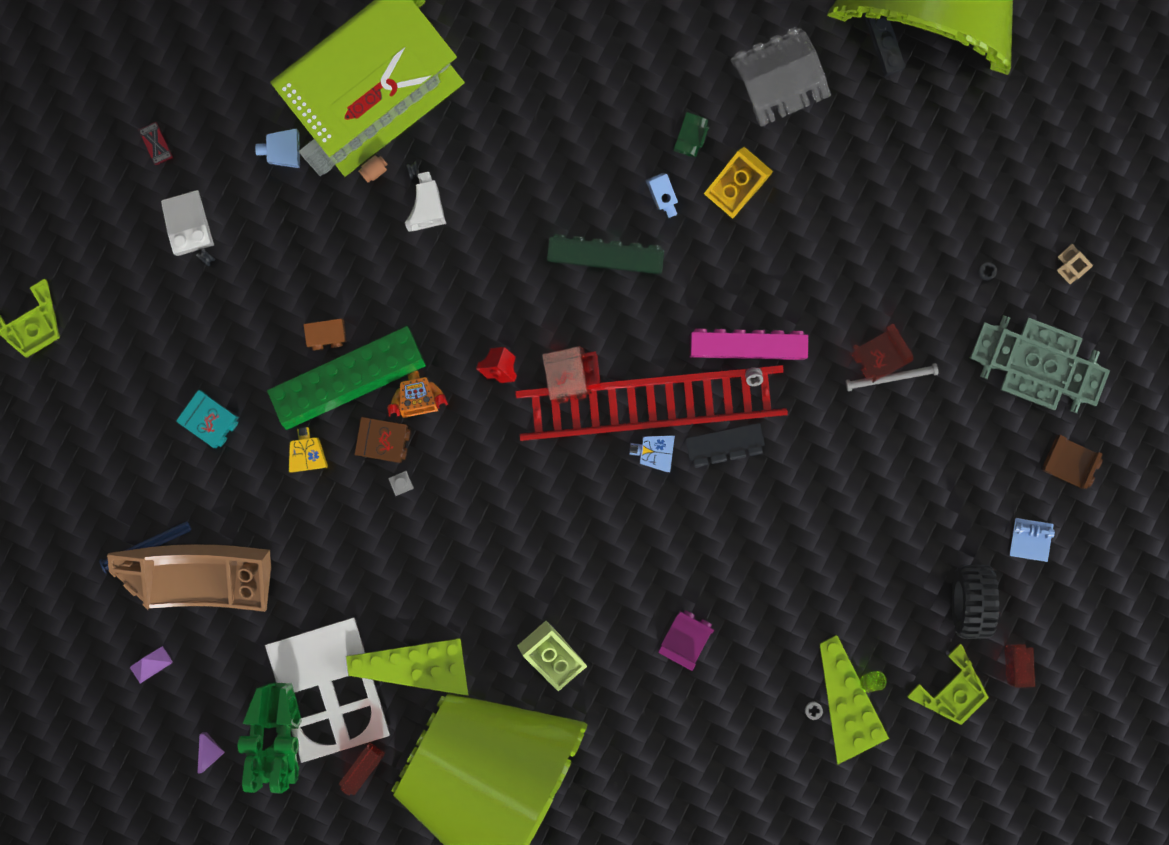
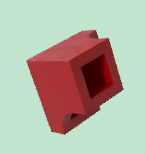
[476,347,517,383]

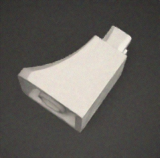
[405,172,446,231]

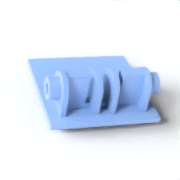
[1010,518,1055,562]

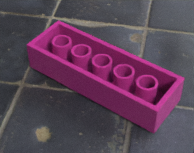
[690,329,808,360]

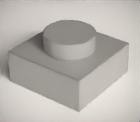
[388,471,414,496]

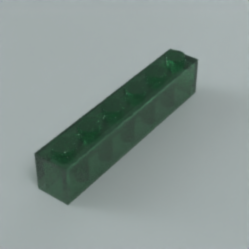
[547,234,664,274]

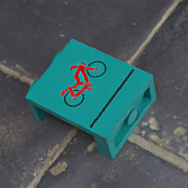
[176,390,239,448]

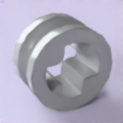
[745,367,763,386]
[805,702,823,720]

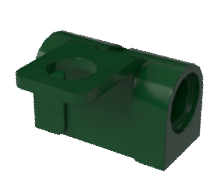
[674,112,709,157]

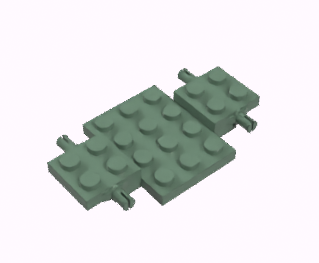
[970,315,1110,413]

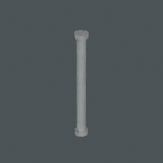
[845,363,938,391]

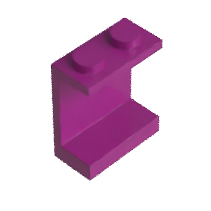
[658,610,714,671]

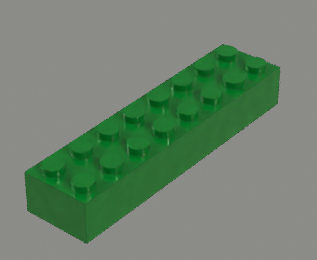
[267,326,426,430]

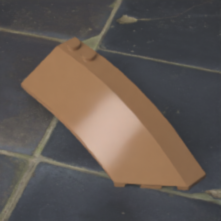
[107,545,271,612]

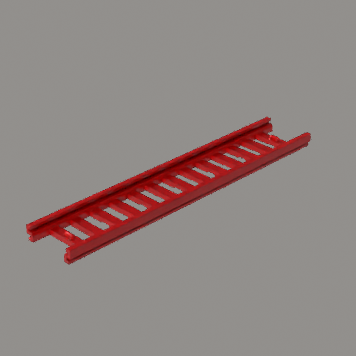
[516,365,788,441]

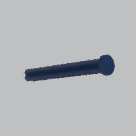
[99,522,191,573]

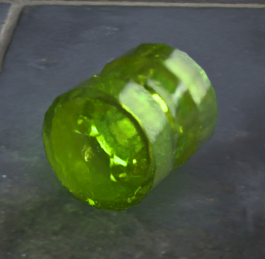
[860,671,887,692]

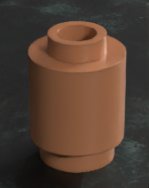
[359,155,388,182]

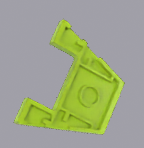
[0,279,60,357]
[907,643,988,725]

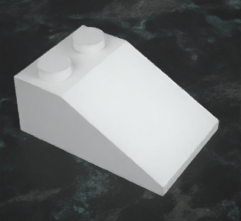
[161,190,214,256]

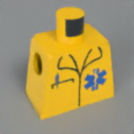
[289,427,328,472]

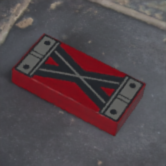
[139,122,173,165]

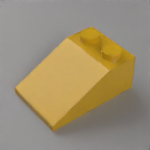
[704,147,773,218]

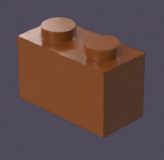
[304,319,347,351]

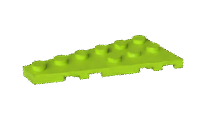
[819,635,889,764]
[345,638,468,696]

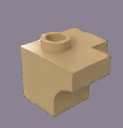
[1057,244,1093,284]

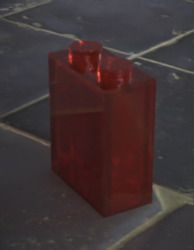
[339,742,385,795]

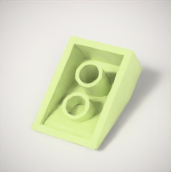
[517,621,587,691]

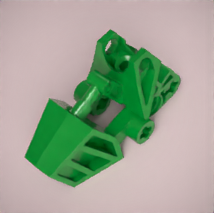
[238,683,302,793]

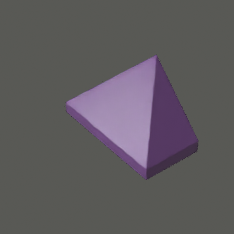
[130,646,173,683]
[198,732,225,773]

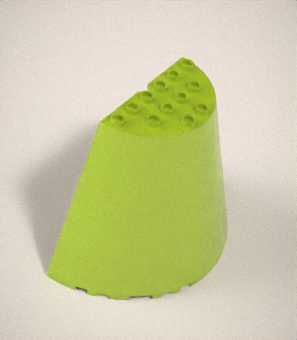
[827,0,1013,75]
[392,693,587,845]

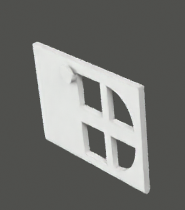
[265,618,391,763]

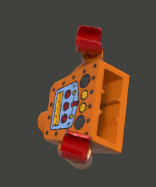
[387,370,448,418]

